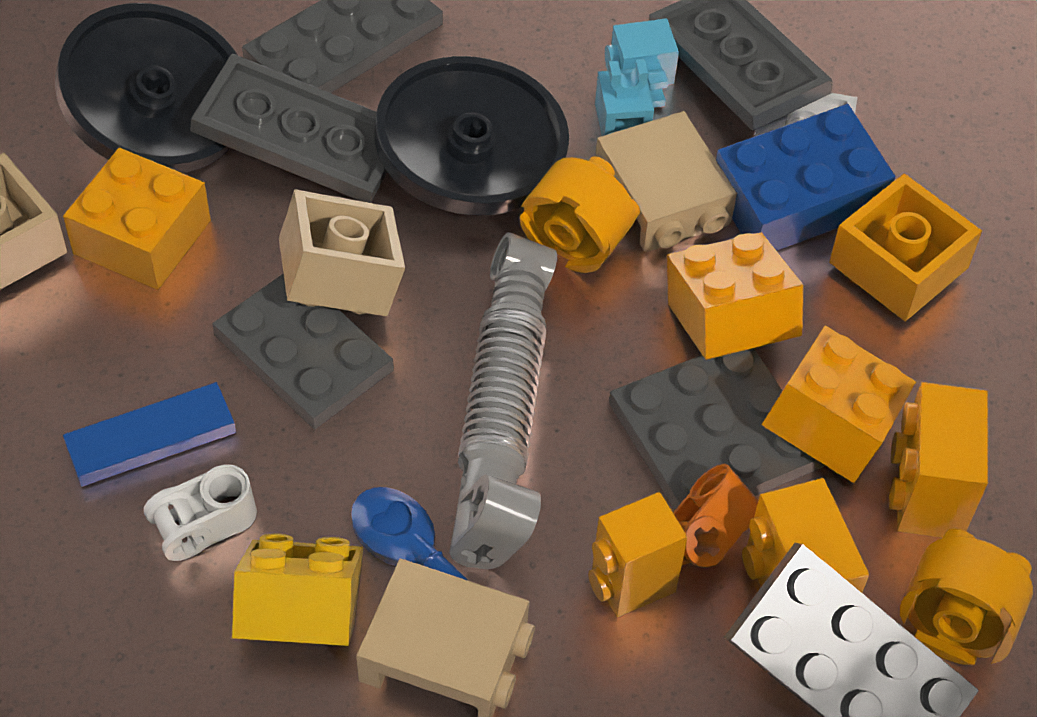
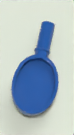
[351,487,469,581]

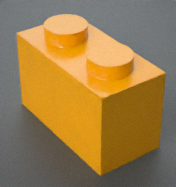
[588,492,688,618]

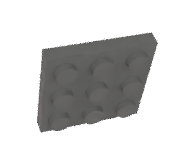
[609,348,824,510]

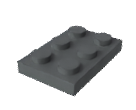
[212,273,394,430]

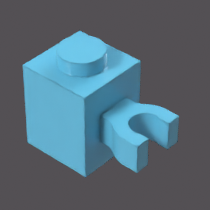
[605,18,679,108]
[595,59,654,136]

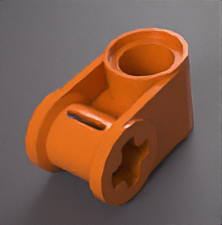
[673,464,758,567]

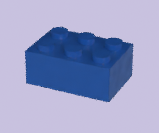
[716,104,896,251]

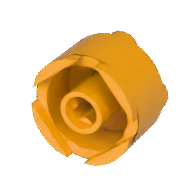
[519,156,640,273]
[899,529,1033,665]

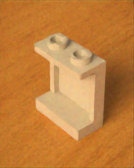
[595,111,737,252]
[356,558,535,717]

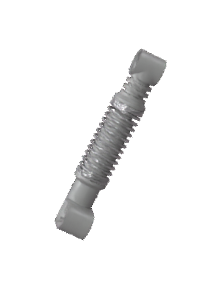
[449,232,557,570]

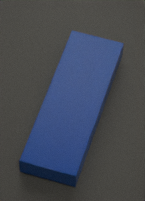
[63,382,236,487]

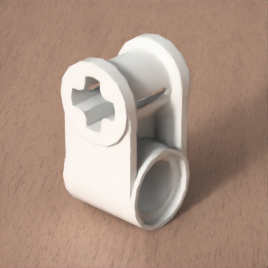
[144,464,257,561]

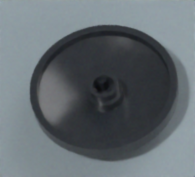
[55,3,237,173]
[374,56,569,215]

